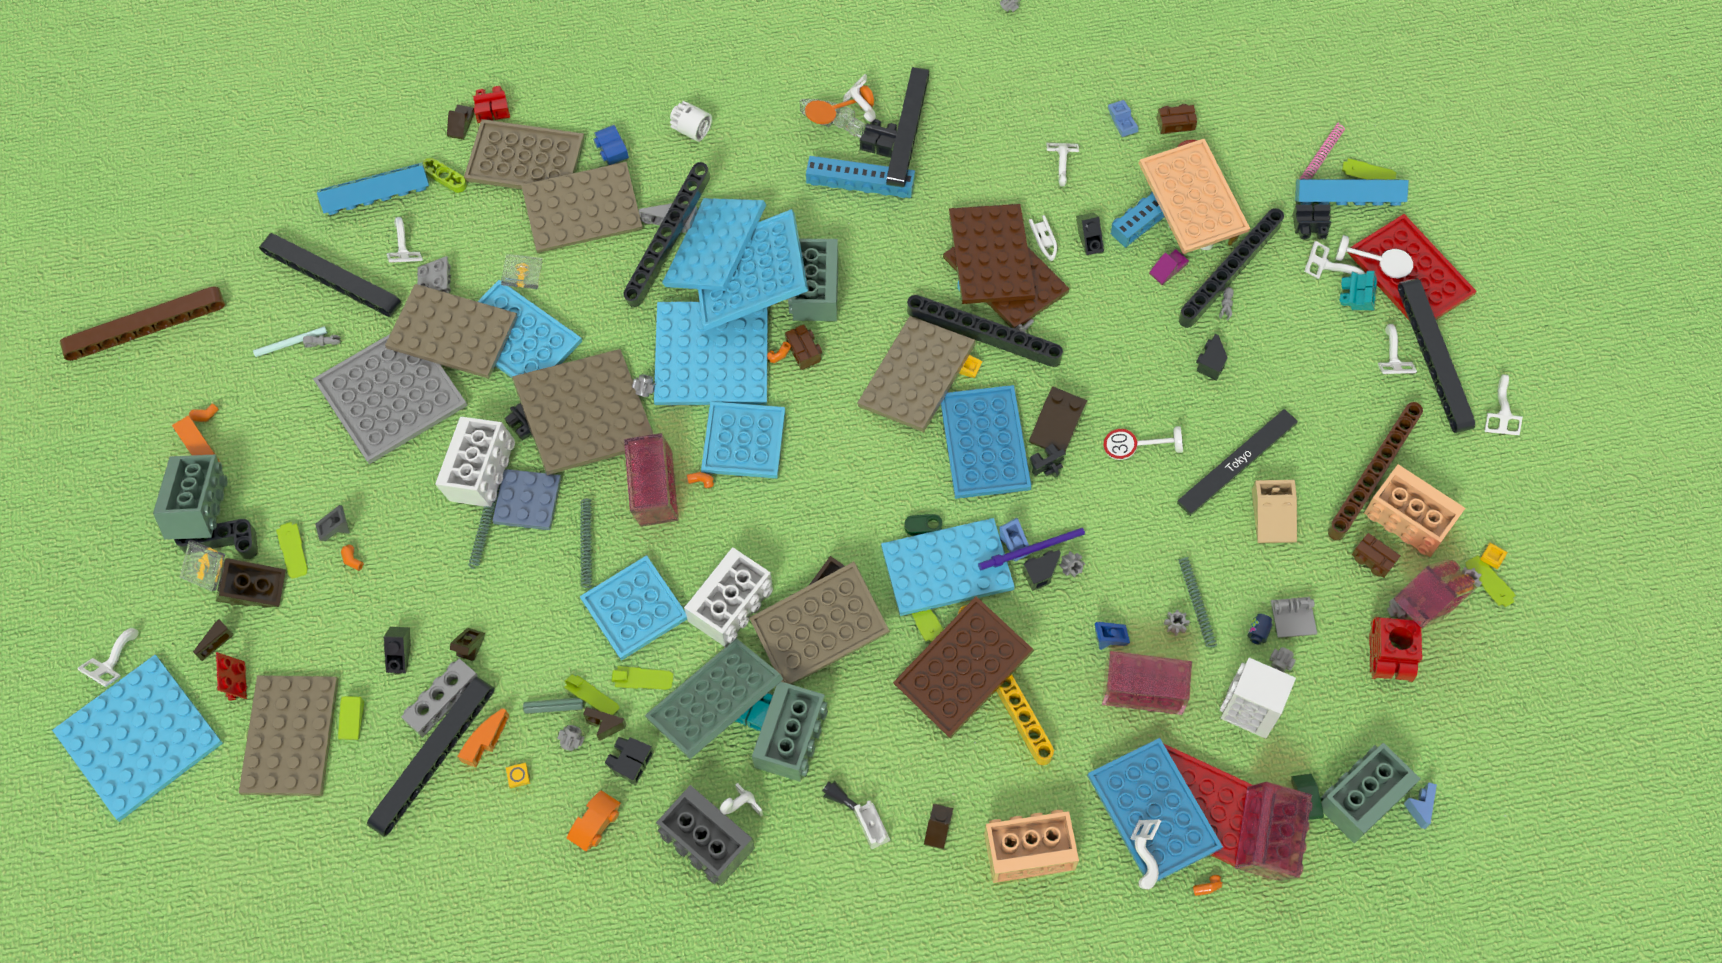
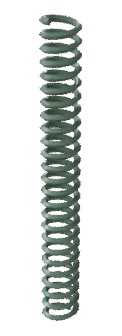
[468,484,501,569]
[580,498,592,588]
[1178,557,1217,647]

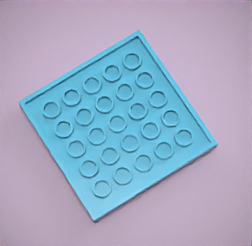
[698,209,808,330]
[654,302,768,405]
[52,655,223,822]

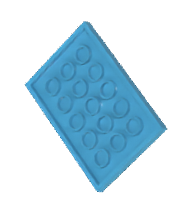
[940,385,1031,499]
[1087,738,1223,882]

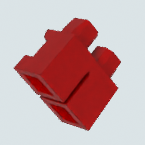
[473,86,511,123]

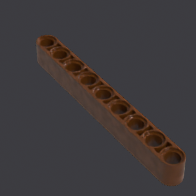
[60,286,225,361]
[1328,402,1423,540]

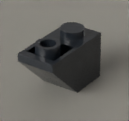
[1076,213,1104,255]
[1196,334,1228,381]
[1022,550,1061,591]
[384,626,411,674]

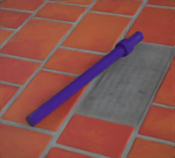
[978,528,1085,571]

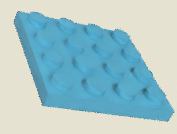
[701,402,786,479]
[580,555,687,661]

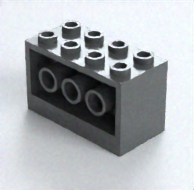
[656,785,755,886]

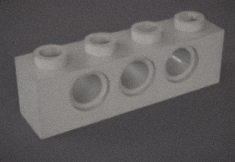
[401,659,478,738]

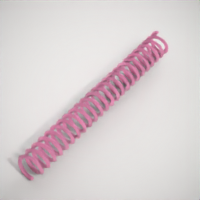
[1300,122,1345,179]

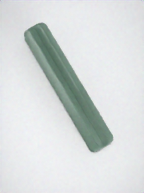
[523,698,583,714]

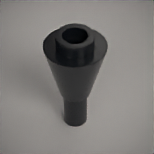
[822,780,858,811]

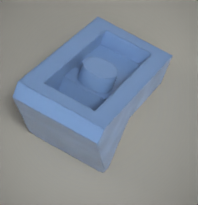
[1000,518,1031,562]
[1404,782,1437,829]

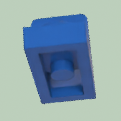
[1094,622,1130,650]

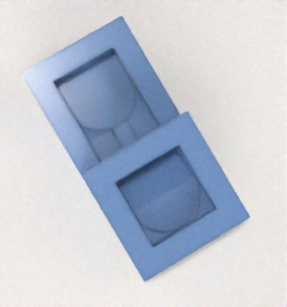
[1108,100,1138,137]

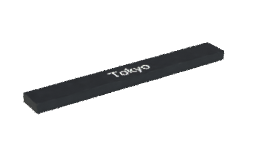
[1177,409,1298,516]

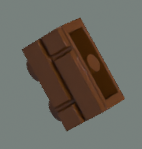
[1157,104,1197,134]
[785,324,823,370]
[1352,533,1401,578]

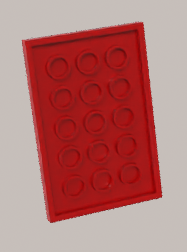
[1347,214,1477,320]
[1163,743,1273,870]

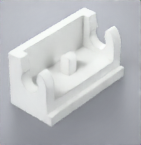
[854,801,890,849]

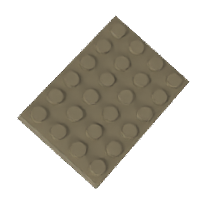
[464,119,585,189]
[521,162,643,253]
[385,284,518,379]
[857,316,976,432]
[749,562,890,685]
[239,675,339,796]

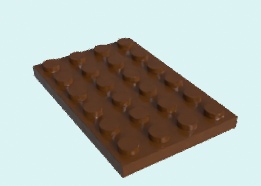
[948,204,1036,304]
[943,247,1070,329]
[893,596,1034,739]

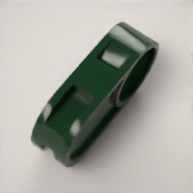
[904,514,942,536]

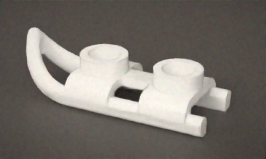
[1029,215,1057,261]

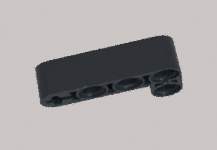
[174,519,258,559]

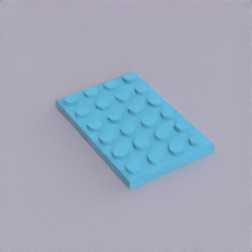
[662,198,766,291]
[478,280,582,378]
[881,518,1014,616]

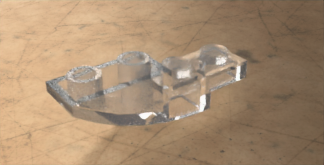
[800,99,866,138]

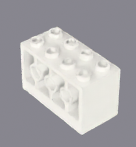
[435,417,515,507]
[684,547,773,647]
[1219,658,1296,739]

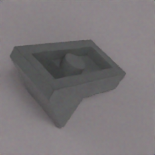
[315,505,350,541]

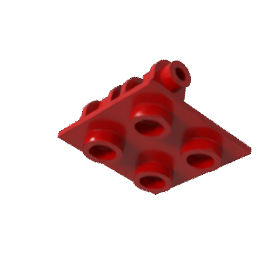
[216,652,247,701]

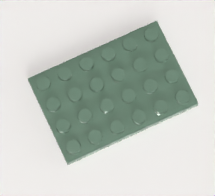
[645,638,783,759]

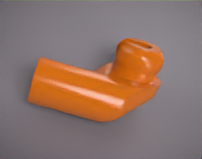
[767,342,791,363]
[189,404,219,422]
[687,472,714,488]
[341,544,364,571]
[1193,875,1223,896]

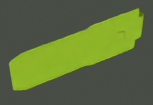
[1342,158,1396,179]
[276,522,308,579]
[1465,555,1516,607]
[912,609,943,642]
[611,666,674,690]
[564,674,620,715]

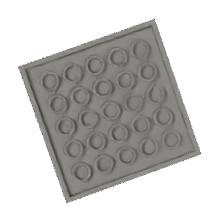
[313,334,468,464]

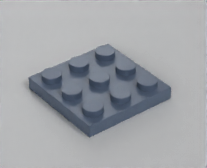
[493,469,561,530]

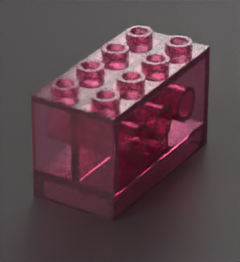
[624,433,679,527]
[1393,559,1477,629]
[1102,651,1192,715]
[1235,782,1312,881]

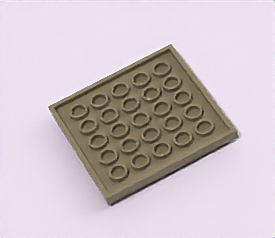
[512,349,656,475]

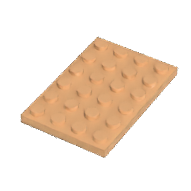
[1138,139,1250,254]

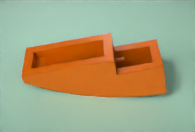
[172,415,223,466]
[457,708,509,768]

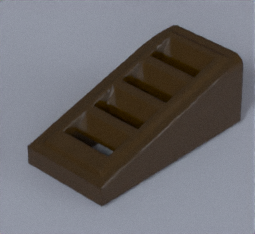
[193,619,233,661]

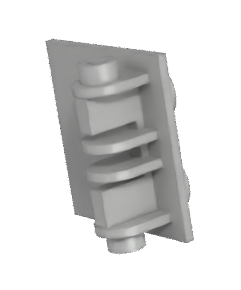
[417,256,451,293]
[1271,597,1317,638]

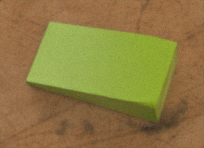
[338,696,365,740]

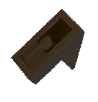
[447,104,474,140]
[450,627,485,661]
[583,707,626,741]
[924,803,954,850]

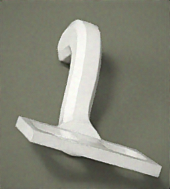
[843,74,876,122]
[1046,143,1079,186]
[387,217,422,262]
[1304,241,1366,279]
[1378,324,1417,374]
[1484,374,1523,435]
[78,628,139,687]
[720,783,763,817]
[1130,819,1161,889]

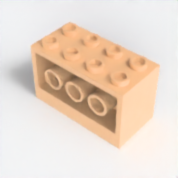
[1364,464,1465,557]
[984,809,1079,883]

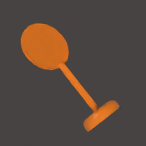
[805,85,874,124]

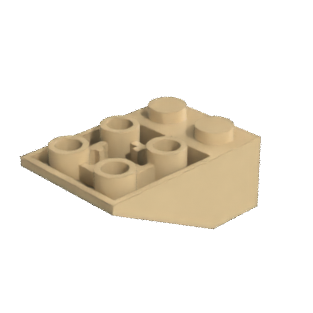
[1252,480,1297,543]

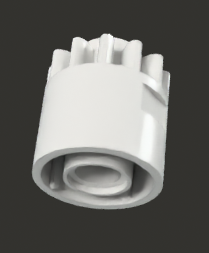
[670,101,712,142]

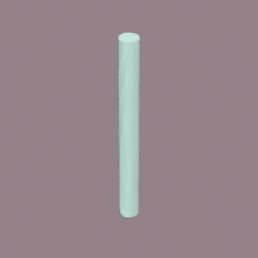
[253,326,327,357]

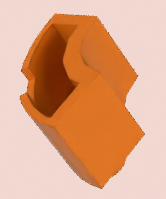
[567,790,621,852]

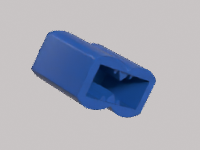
[593,125,629,165]

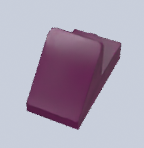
[1149,249,1189,285]

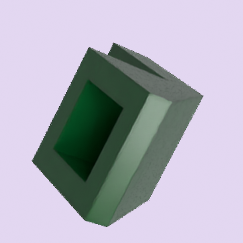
[1291,774,1324,821]

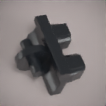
[1030,444,1066,478]

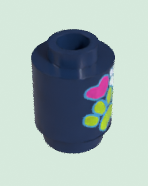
[1247,614,1273,645]

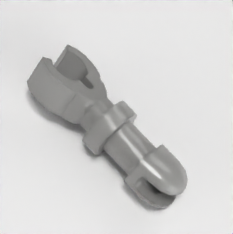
[1219,287,1234,321]
[303,335,341,348]

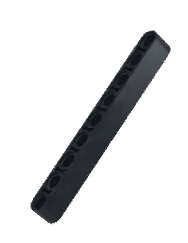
[886,67,929,188]
[623,162,711,307]
[1179,208,1284,328]
[259,233,402,317]
[1398,278,1475,433]
[907,295,1063,367]
[367,677,495,837]

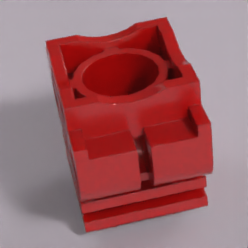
[1369,617,1422,682]

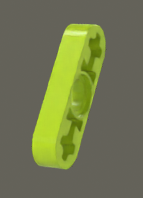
[423,158,467,193]

